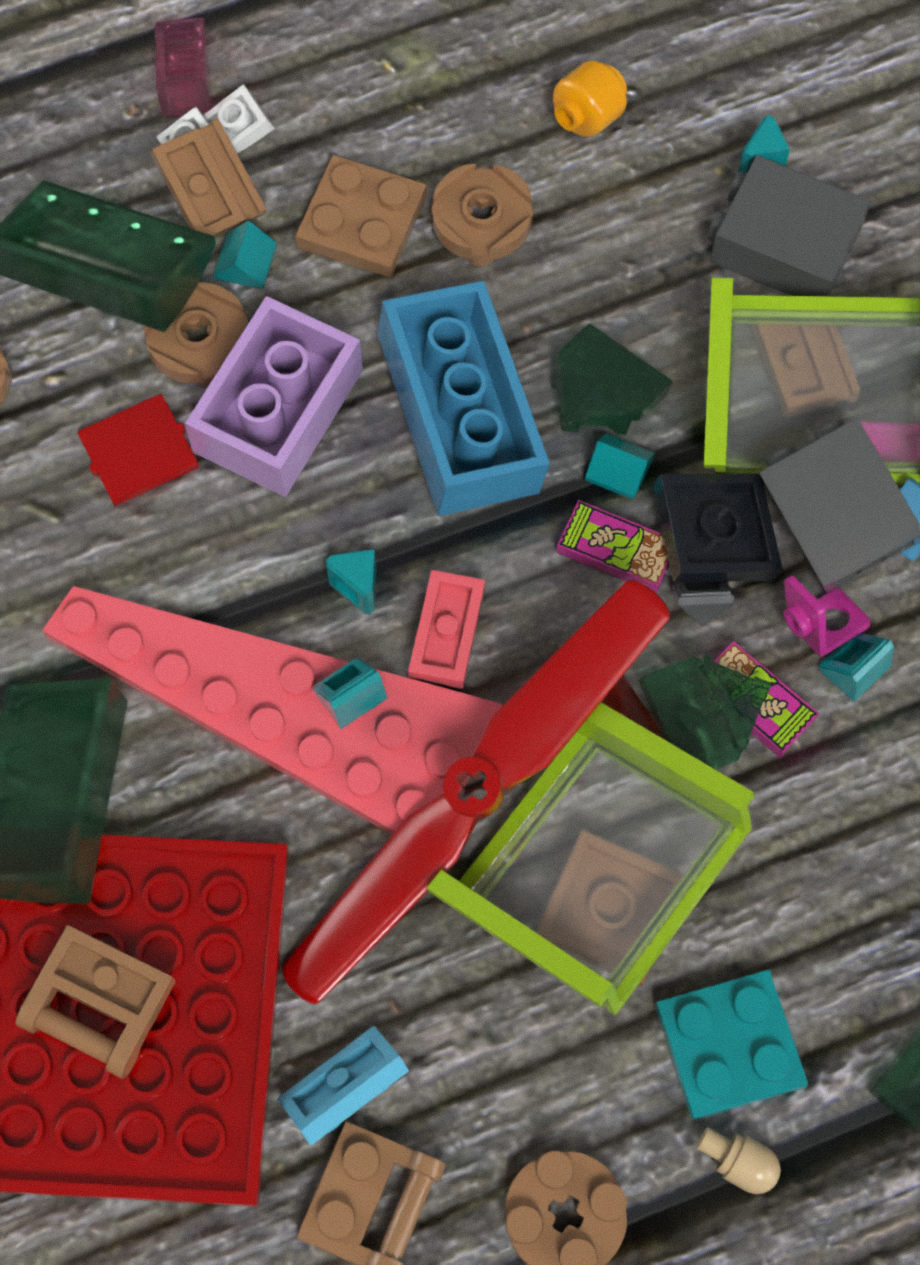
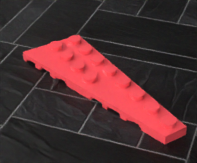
[42,586,503,835]

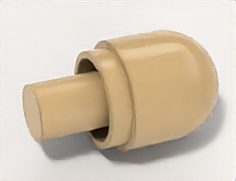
[696,1127,781,1194]

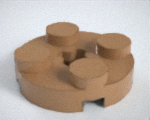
[431,163,533,267]
[144,282,249,388]
[504,1151,627,1265]

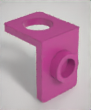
[783,575,870,658]

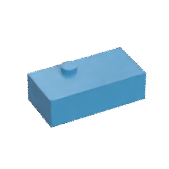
[377,281,550,517]

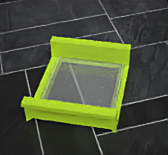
[704,278,920,486]
[427,703,755,1016]

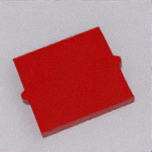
[77,393,199,507]

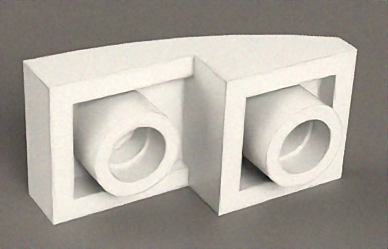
[157,84,275,153]

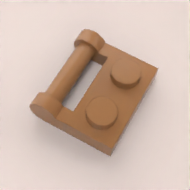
[16,925,176,1079]
[296,1121,446,1265]

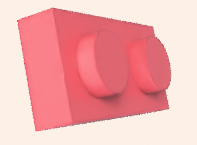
[408,570,485,689]

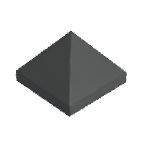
[671,581,734,627]

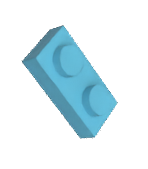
[277,1026,409,1146]

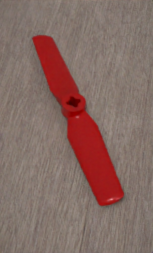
[282,579,670,1004]

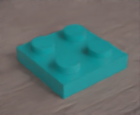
[655,970,809,1122]

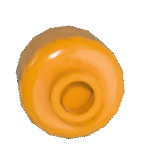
[553,60,627,138]

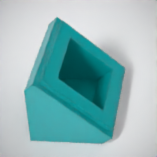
[737,115,790,173]
[213,220,277,290]
[585,433,655,500]
[326,549,377,615]
[819,633,894,702]
[312,658,388,729]

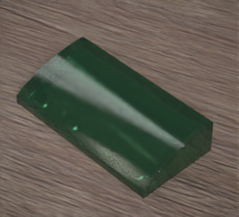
[0,180,216,333]
[0,678,128,903]

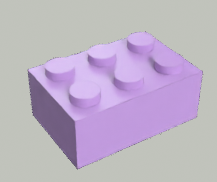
[185,296,363,497]

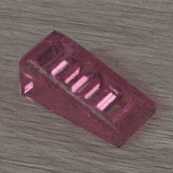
[155,17,211,116]

